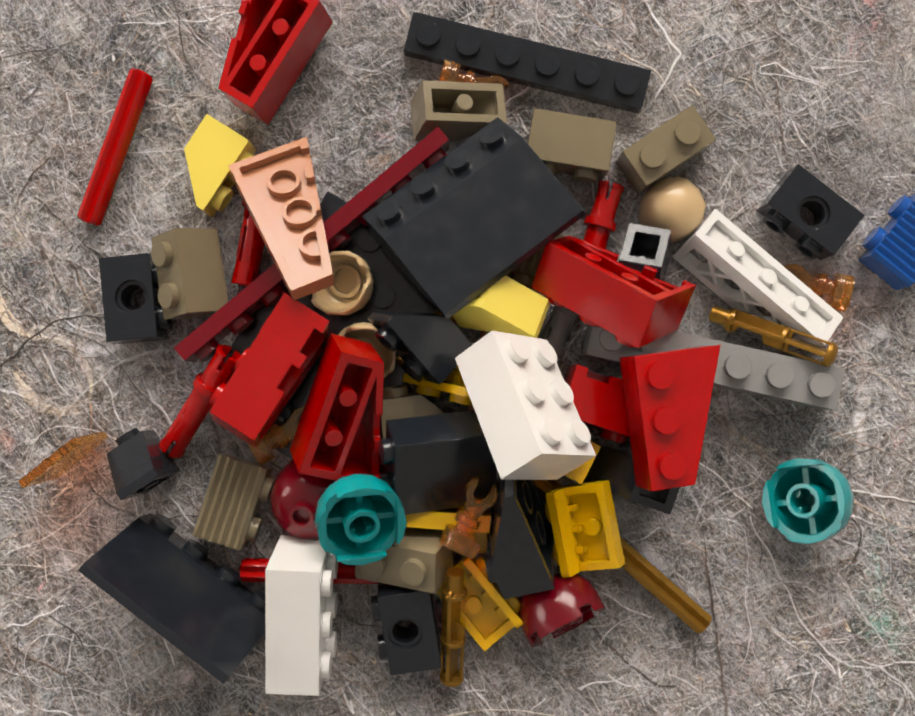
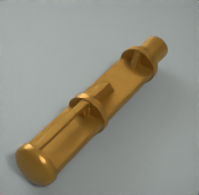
[709,306,838,367]
[439,567,467,687]

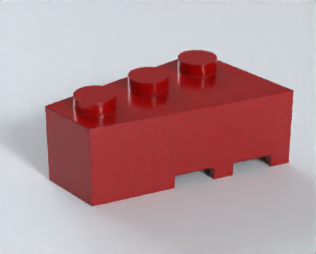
[218,0,333,125]
[531,235,696,348]
[209,292,330,448]
[290,333,384,481]
[619,345,721,491]
[564,364,630,444]

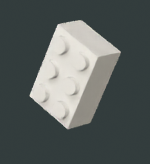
[455,331,596,480]
[265,535,338,696]

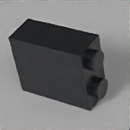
[379,410,497,515]

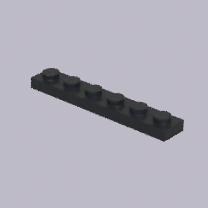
[403,11,651,114]

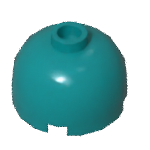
[762,458,854,544]
[315,474,407,565]

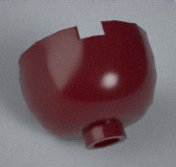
[270,459,335,540]
[518,573,605,648]

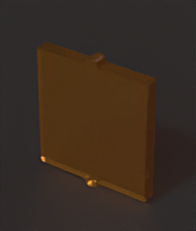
[18,431,109,488]

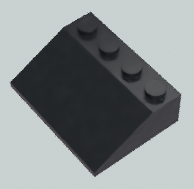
[362,117,585,319]
[78,513,265,684]

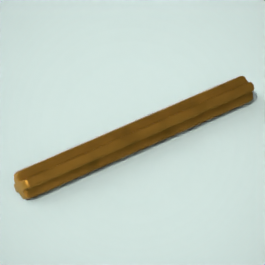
[534,480,712,634]

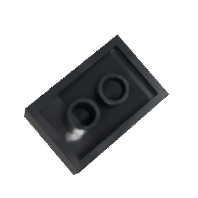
[485,475,555,599]

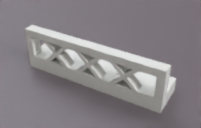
[672,209,843,359]

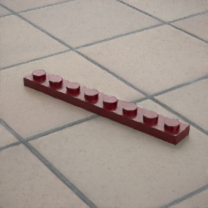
[174,127,449,363]

